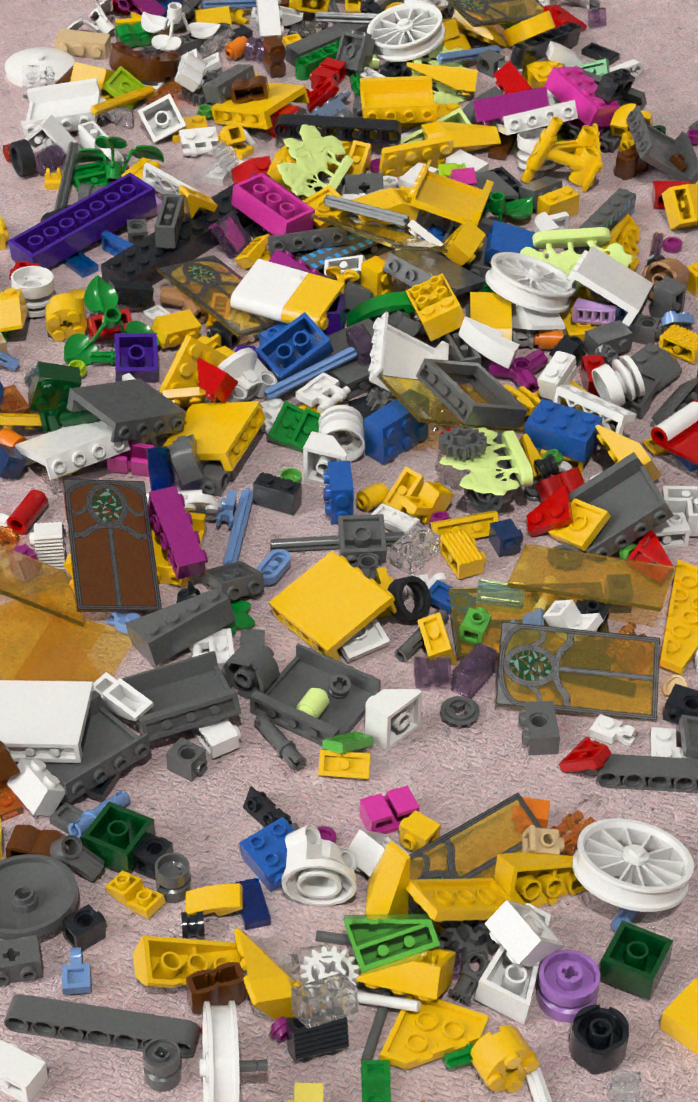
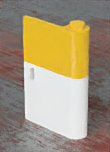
[230,259,345,331]

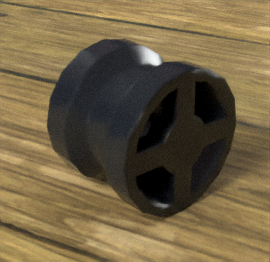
[534,454,559,480]
[181,911,204,939]

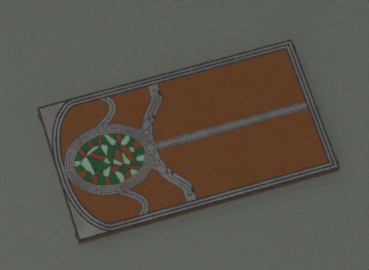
[62,479,162,613]

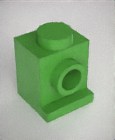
[458,607,492,647]

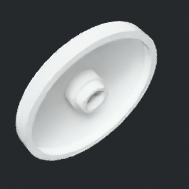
[5,47,75,88]

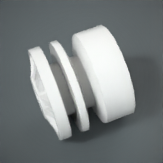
[517,128,556,171]
[11,266,54,317]
[592,354,645,406]
[318,405,365,462]

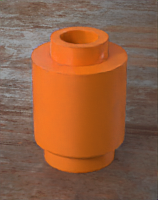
[225,36,251,60]
[534,329,564,349]
[0,429,27,448]

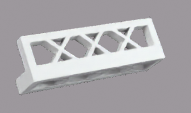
[142,162,201,195]
[553,384,637,435]

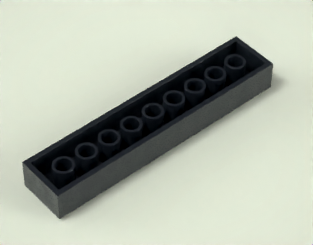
[101,183,255,286]

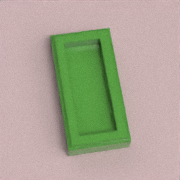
[322,731,373,754]

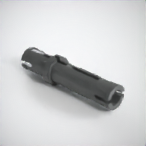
[394,609,449,662]
[254,713,307,771]

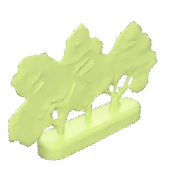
[412,43,469,104]
[277,124,354,197]
[519,227,633,296]
[439,427,533,496]

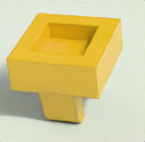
[45,168,62,190]

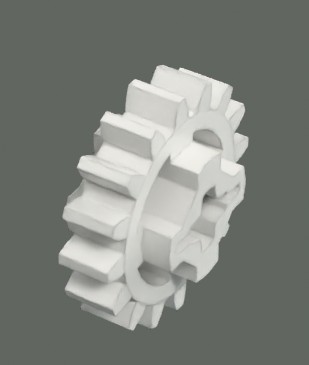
[300,946,360,1004]

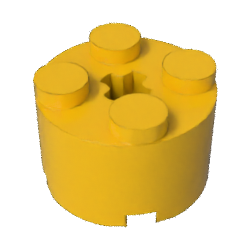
[45,293,87,342]
[470,1025,540,1093]

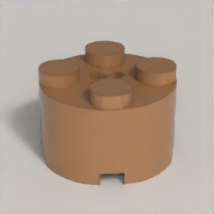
[642,258,690,299]

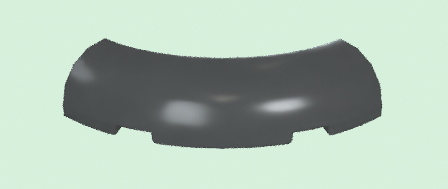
[344,280,422,337]

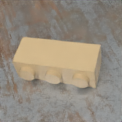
[55,29,111,60]

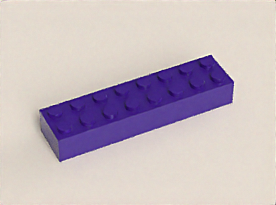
[8,173,157,269]

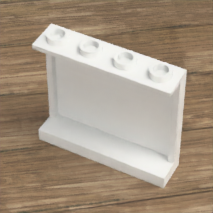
[21,78,102,137]
[492,96,578,135]
[566,246,653,327]
[368,312,449,414]
[15,419,130,480]
[0,680,94,763]

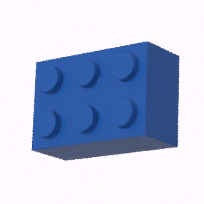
[255,312,334,382]
[364,391,429,464]
[524,399,603,462]

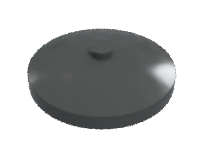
[0,854,78,940]

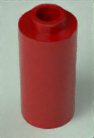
[7,489,48,535]

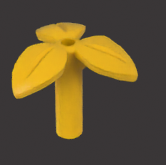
[326,266,360,294]

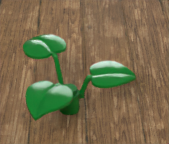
[77,136,164,183]
[449,192,533,222]
[64,275,159,366]

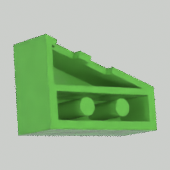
[343,914,440,973]

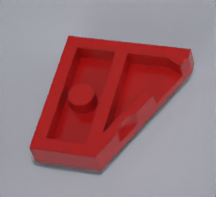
[543,5,587,31]
[306,77,339,112]
[526,485,574,537]
[624,530,676,588]
[558,737,612,773]

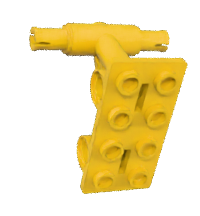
[521,116,603,193]

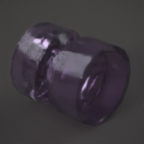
[244,37,265,63]
[34,144,66,176]
[414,655,451,688]

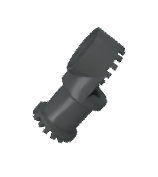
[448,951,490,1006]

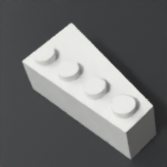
[474,903,551,1025]

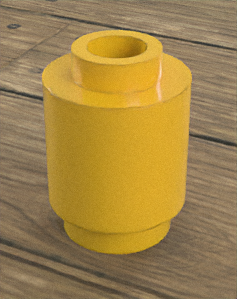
[356,483,389,512]

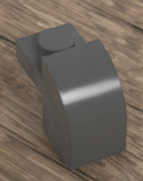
[169,434,204,485]

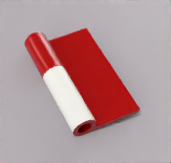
[651,398,698,465]

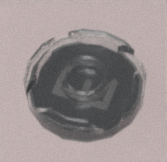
[394,444,437,476]

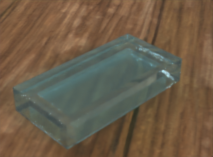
[476,579,525,609]

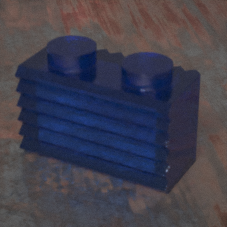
[146,446,177,492]

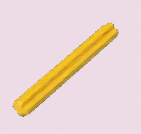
[90,85,155,116]

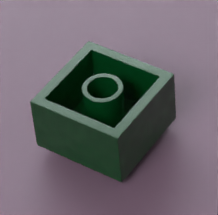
[28,361,82,414]
[81,801,155,874]
[600,920,674,1000]

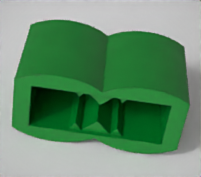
[115,22,154,48]

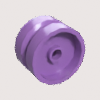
[537,949,601,1023]

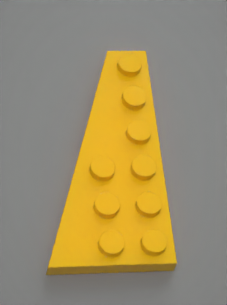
[660,559,698,675]

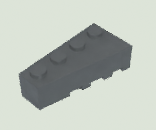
[125,588,236,666]

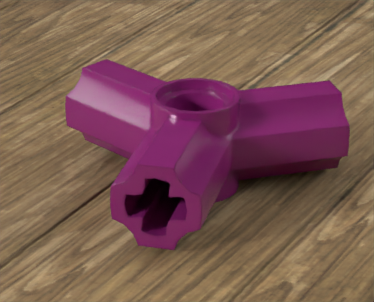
[488,349,548,393]

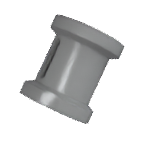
[512,330,534,348]

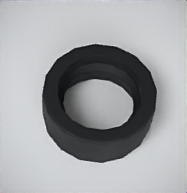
[9,139,36,177]
[387,576,431,622]

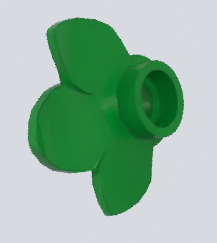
[221,600,255,634]

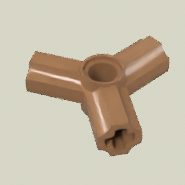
[160,285,218,324]

